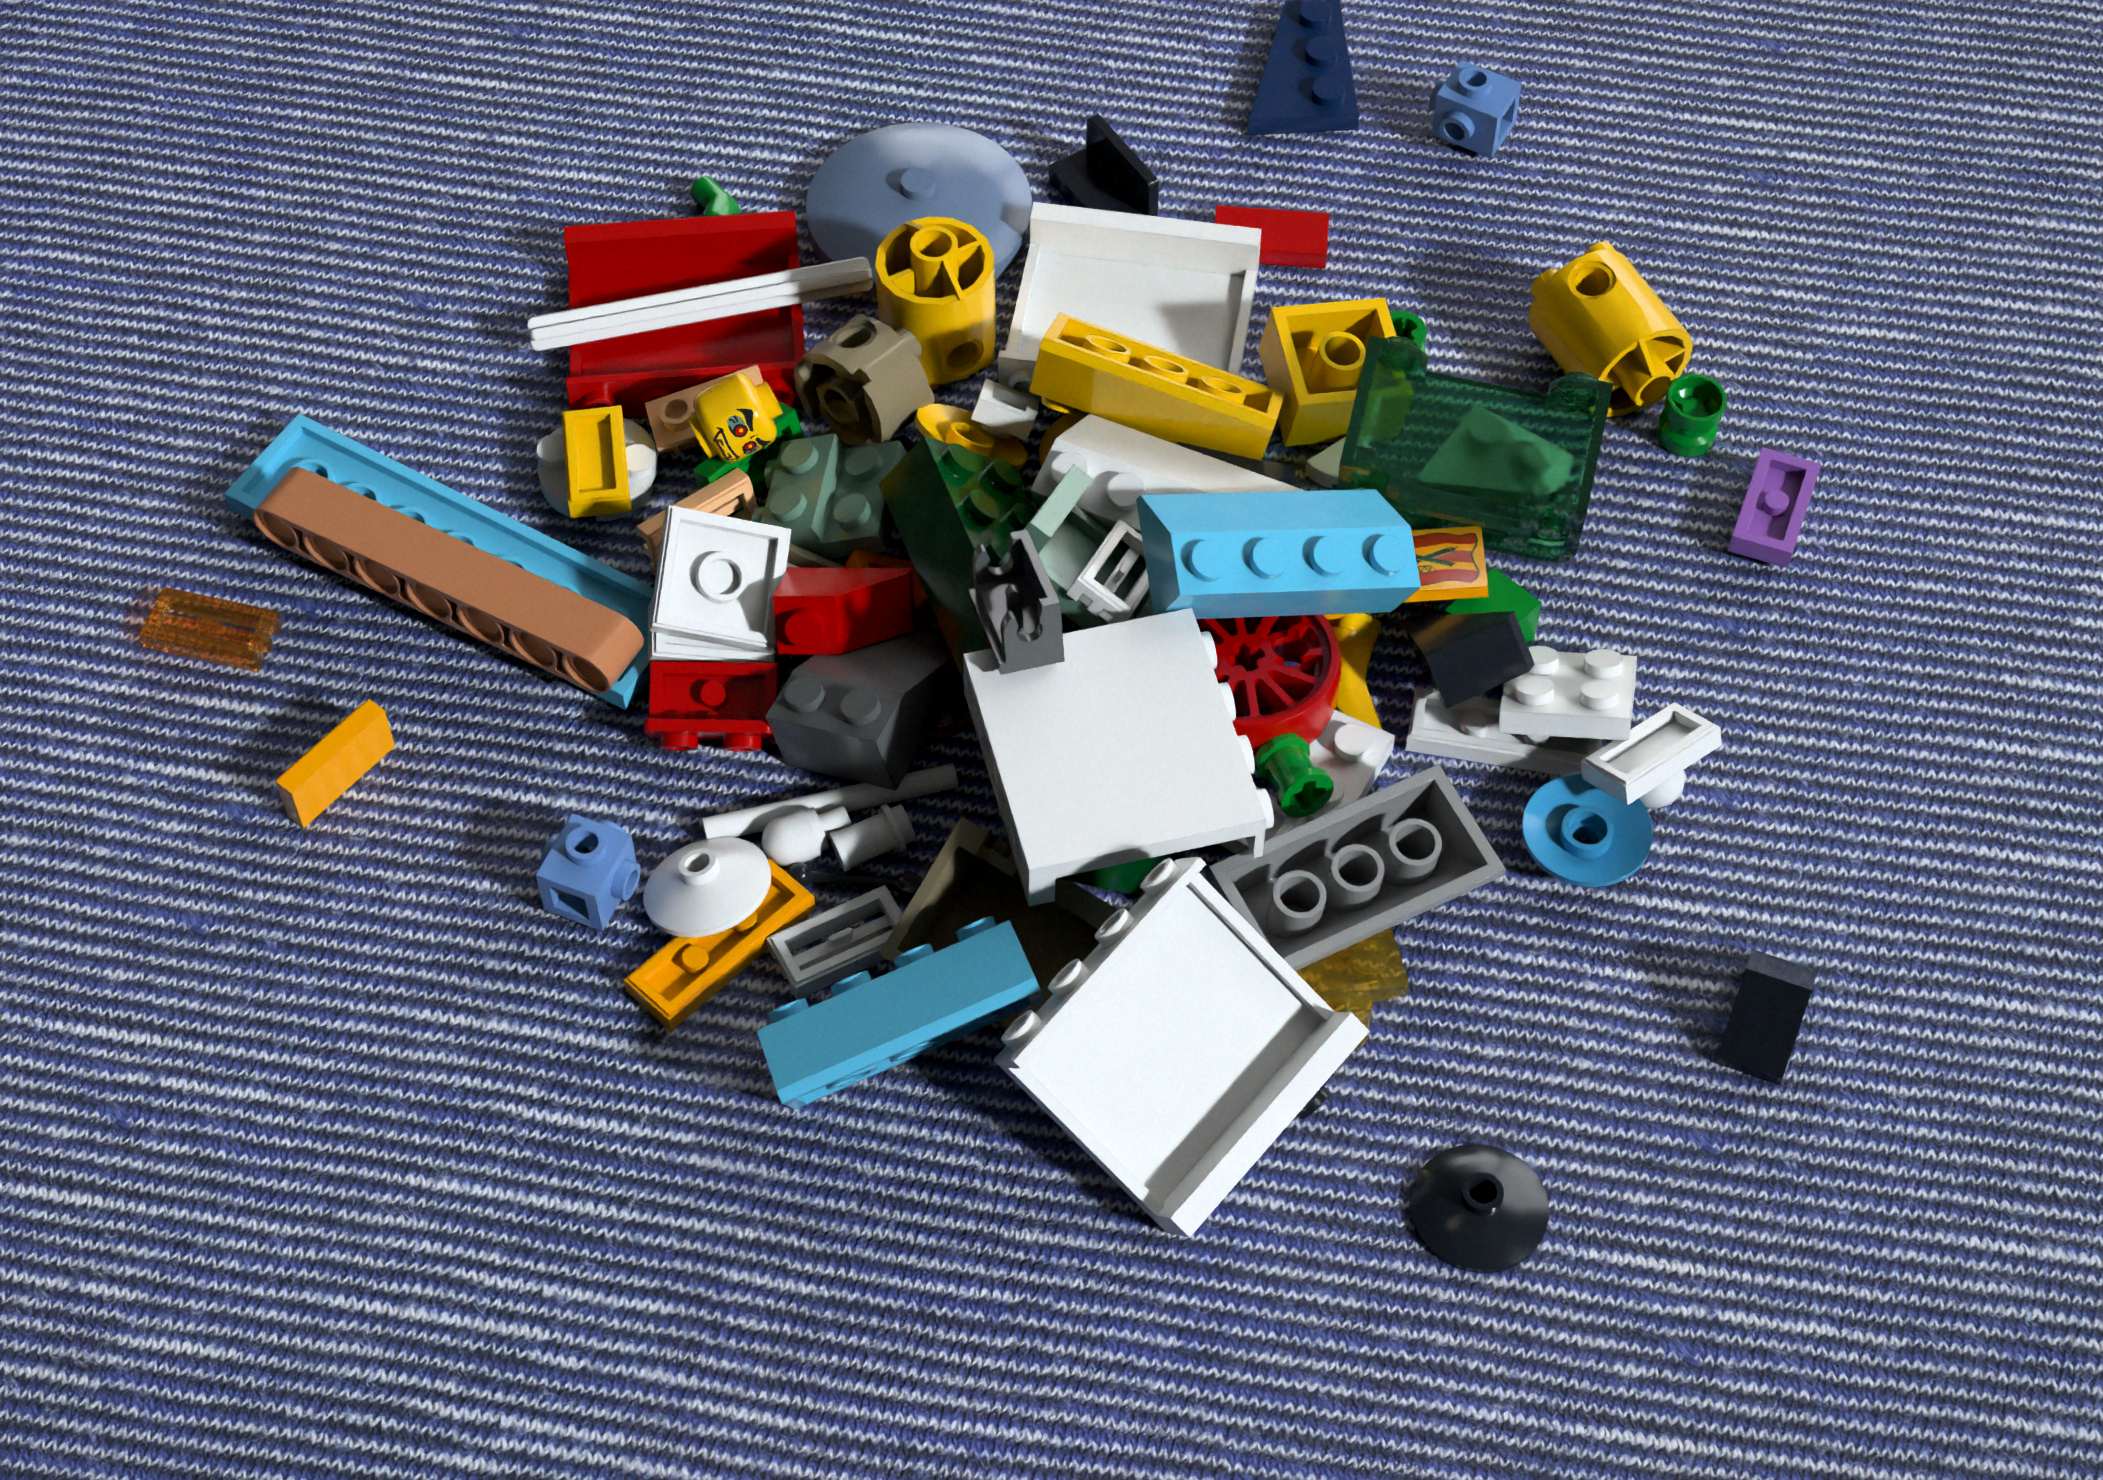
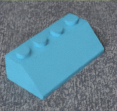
[1136,489,1421,619]
[757,916,1044,1110]

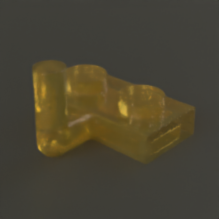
[1296,928,1409,1049]

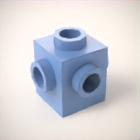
[1429,60,1522,158]
[536,813,641,931]

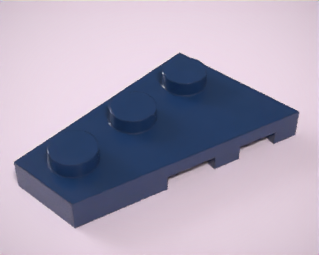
[1248,0,1359,136]

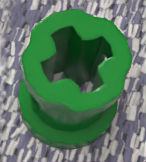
[1254,733,1334,818]

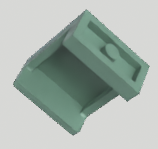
[998,464,1154,630]

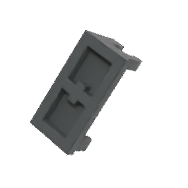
[968,529,1065,675]

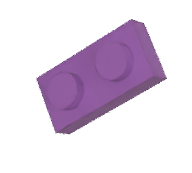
[1728,447,1821,568]

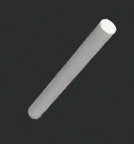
[702,763,958,840]

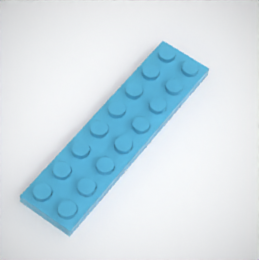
[224,414,654,710]

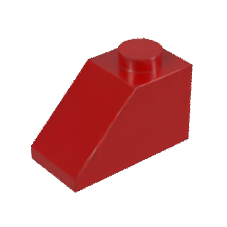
[773,567,916,655]

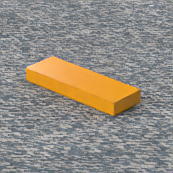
[624,858,816,1031]

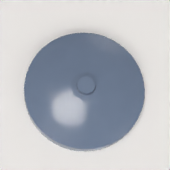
[806,122,1032,299]

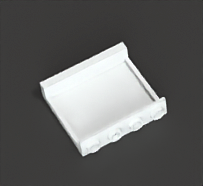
[998,202,1261,400]
[963,608,1274,906]
[994,857,1370,1238]

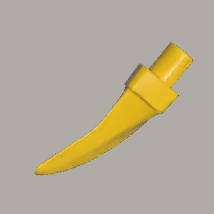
[1327,613,1383,730]

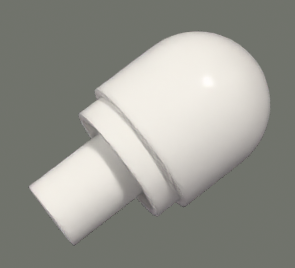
[762,805,852,867]

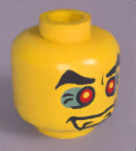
[687,372,783,463]

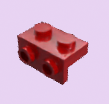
[644,661,780,752]

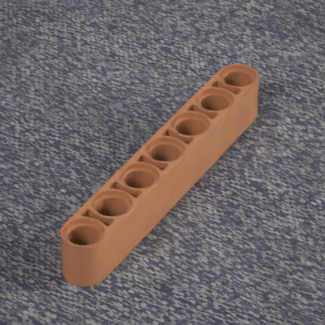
[252,467,644,694]

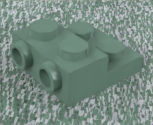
[752,433,907,559]

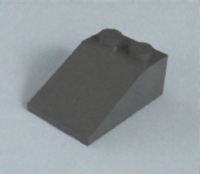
[765,627,961,791]

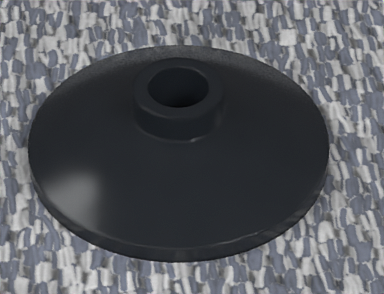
[1410,1144,1549,1273]

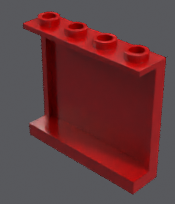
[564,210,805,419]

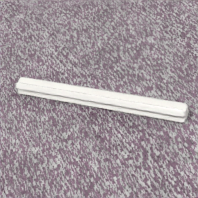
[527,257,873,352]

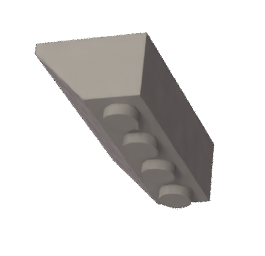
[1206,764,1506,971]

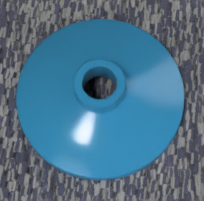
[1521,774,1653,887]

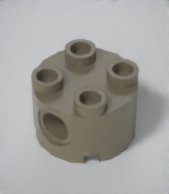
[794,314,935,449]

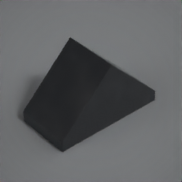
[1403,611,1535,709]
[1715,949,1817,1085]

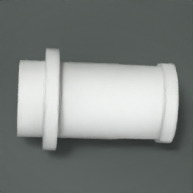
[829,804,916,872]

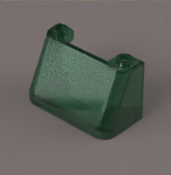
[1337,335,1614,563]

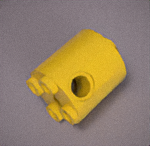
[875,216,996,390]
[1528,241,1693,417]

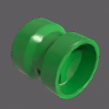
[1656,374,1727,457]

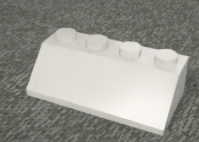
[1030,414,1306,558]

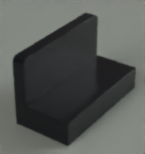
[1049,113,1159,217]

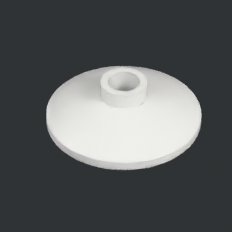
[643,837,772,938]

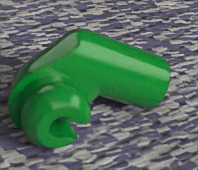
[690,176,741,217]

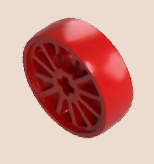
[1196,614,1342,757]

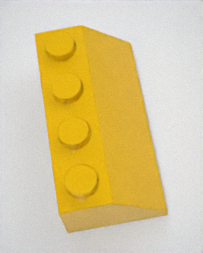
[1029,312,1285,461]

